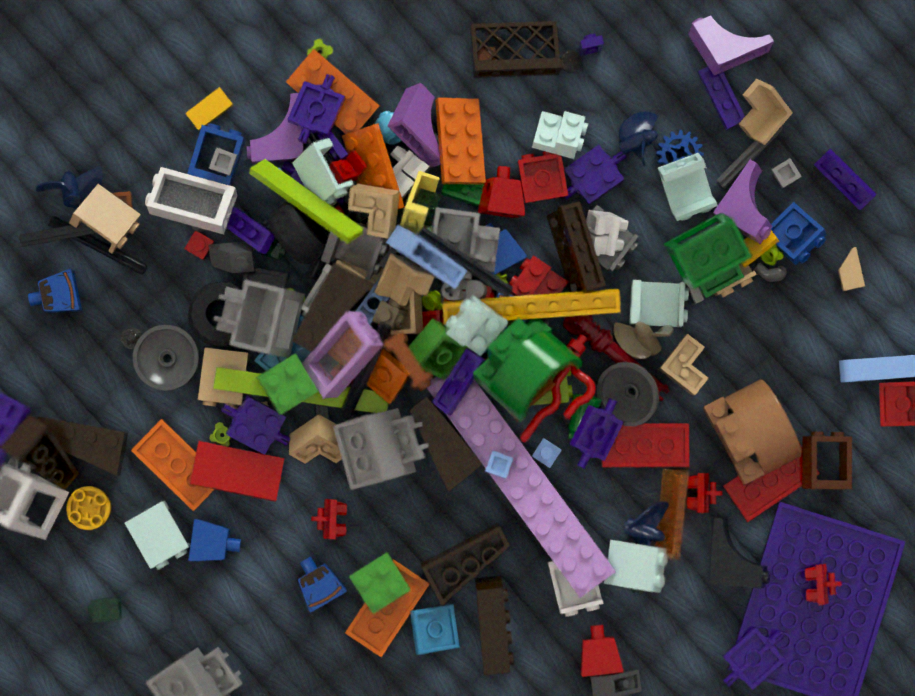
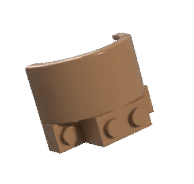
[703,379,802,486]

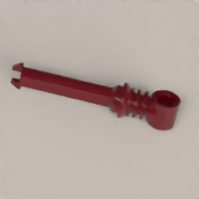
[563,315,669,402]

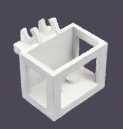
[0,456,69,540]

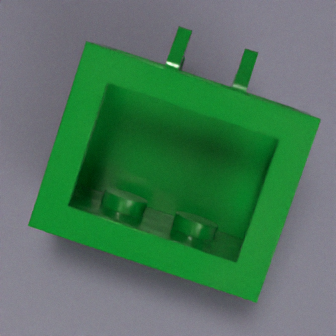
[664,213,752,298]

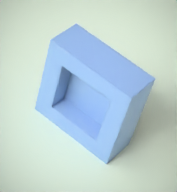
[532,438,561,468]
[485,451,514,479]

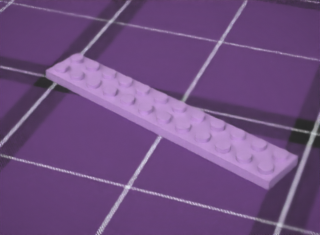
[427,377,616,598]

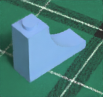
[386,225,467,289]

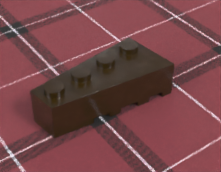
[292,263,374,351]
[410,396,482,492]
[0,415,79,490]
[38,416,128,476]
[421,523,510,606]
[475,576,514,675]

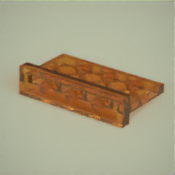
[655,469,689,560]

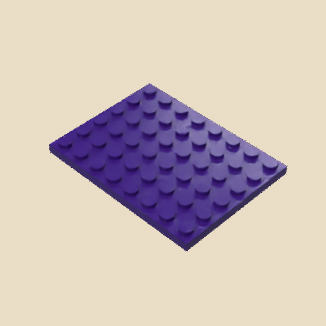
[727,502,906,696]

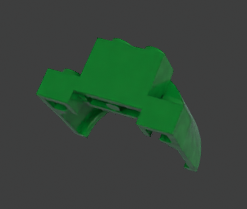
[473,318,583,421]

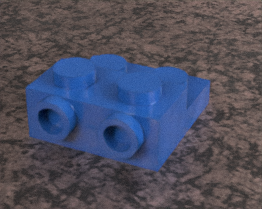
[771,202,826,265]

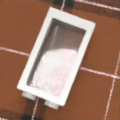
[145,167,237,234]

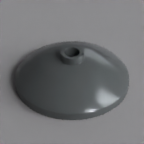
[133,325,199,391]
[597,362,659,426]

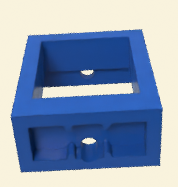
[187,123,245,186]

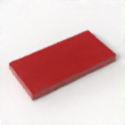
[602,423,689,467]
[189,441,285,502]
[723,443,820,522]

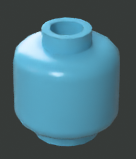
[375,111,401,145]

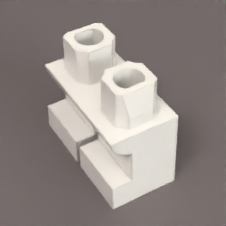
[390,146,430,200]
[586,210,628,256]

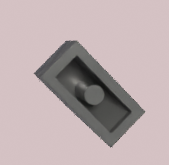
[209,241,255,273]
[591,670,642,696]

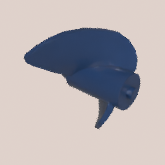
[619,112,658,166]
[36,166,103,209]
[623,501,669,546]

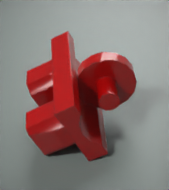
[687,473,723,513]
[311,499,347,539]
[805,564,842,605]

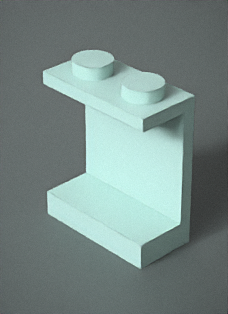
[292,138,353,206]
[658,153,718,221]
[629,280,689,327]
[125,501,191,570]
[604,540,668,593]

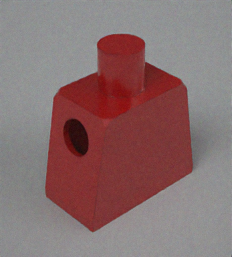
[478,166,525,218]
[580,625,624,677]

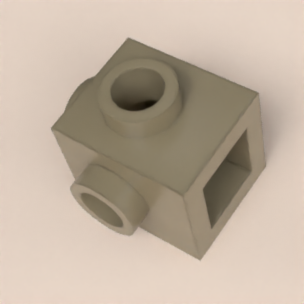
[372,299,408,330]

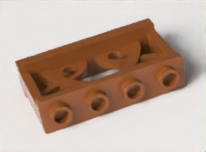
[383,331,433,392]

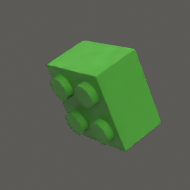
[408,319,470,380]
[256,354,318,415]
[349,552,411,614]

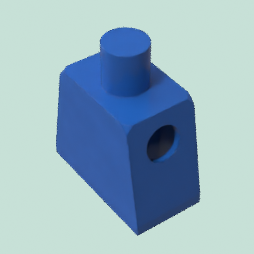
[485,223,527,275]
[189,519,241,561]

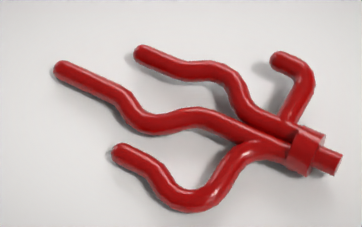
[520,334,596,442]

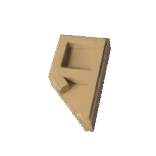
[838,247,865,291]

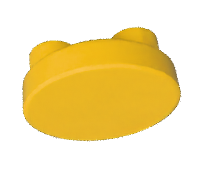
[66,486,111,530]

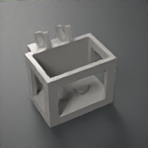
[433,208,500,280]
[214,280,305,358]
[333,408,429,490]
[146,647,243,696]

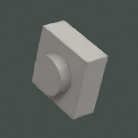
[209,147,238,176]
[771,158,802,188]
[686,284,704,304]

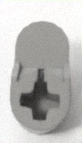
[441,280,487,301]

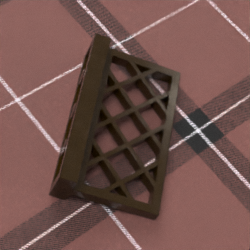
[470,21,562,78]
[546,201,606,292]

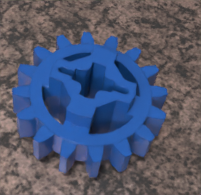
[656,130,704,165]

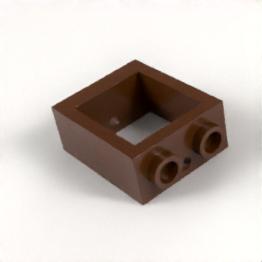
[802,432,852,489]

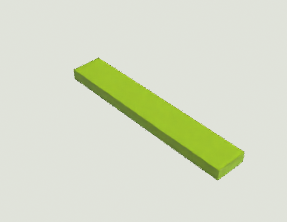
[249,159,363,244]

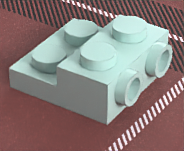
[532,111,588,159]
[445,295,508,356]

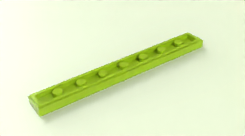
[213,367,388,413]

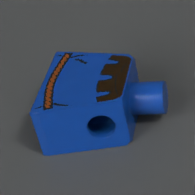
[28,269,82,313]
[298,557,348,613]

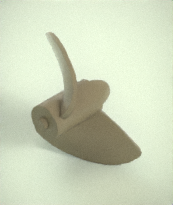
[614,322,674,359]

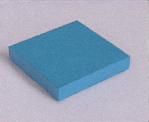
[410,604,460,655]

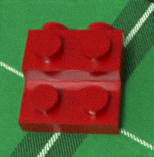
[517,151,568,204]
[509,255,568,296]
[879,382,915,427]

